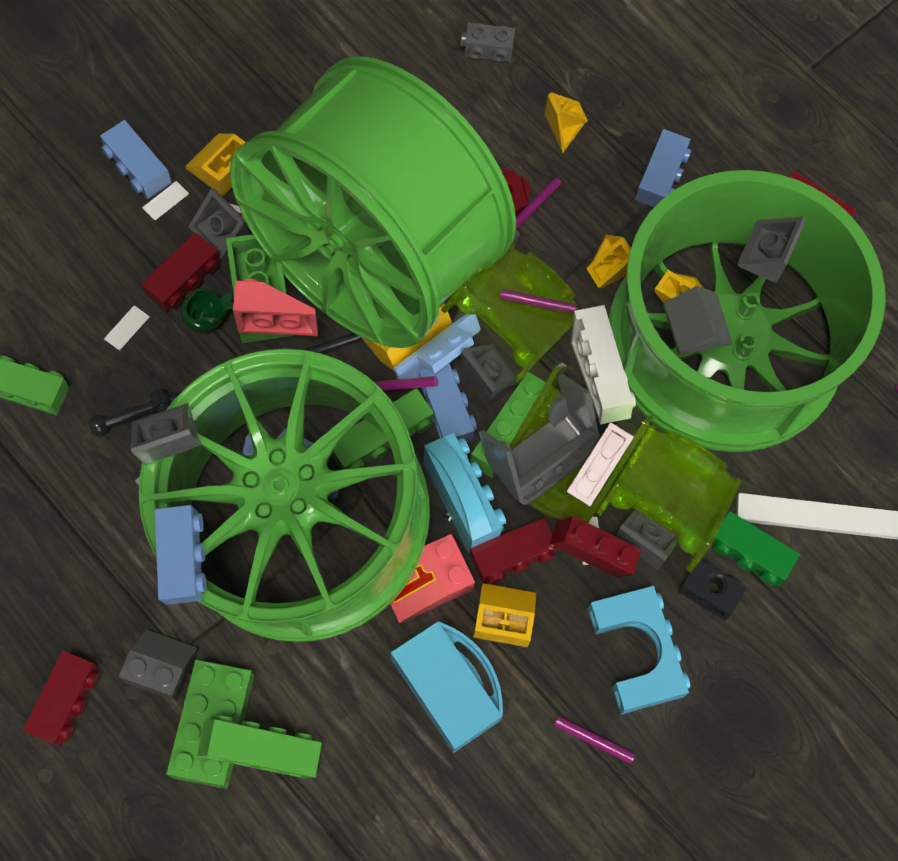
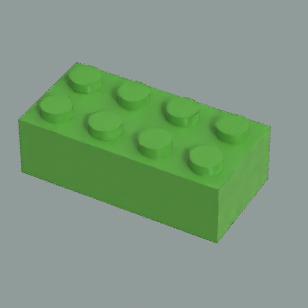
[226,234,293,343]
[166,660,254,789]

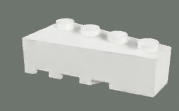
[571,305,636,424]

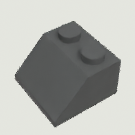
[119,629,198,701]

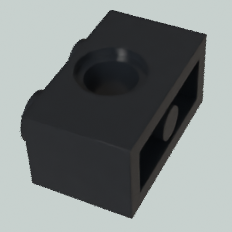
[678,559,747,621]

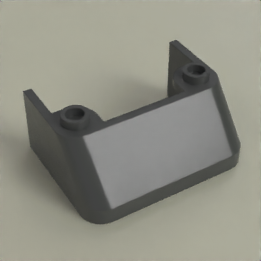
[479,373,600,504]

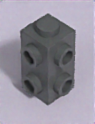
[461,23,515,62]

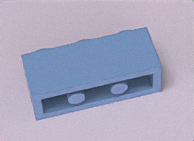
[100,120,172,199]
[635,129,692,207]
[419,363,477,442]
[155,505,207,605]

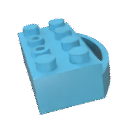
[423,433,506,554]
[391,622,503,753]

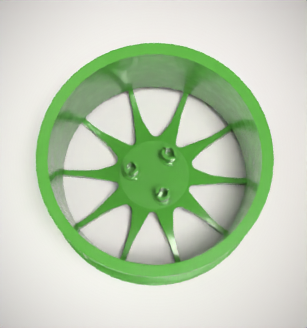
[230,57,516,348]
[609,170,886,452]
[139,349,430,642]

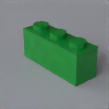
[708,511,800,587]

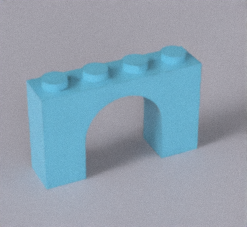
[587,586,690,715]

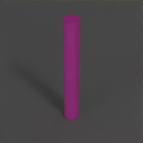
[516,178,562,230]
[500,289,577,314]
[373,376,438,391]
[554,716,635,764]

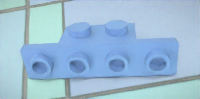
[394,311,480,379]

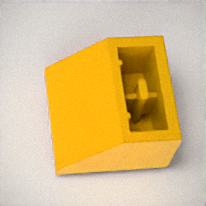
[186,134,245,196]
[473,583,536,647]

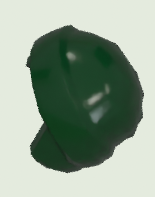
[181,288,234,332]

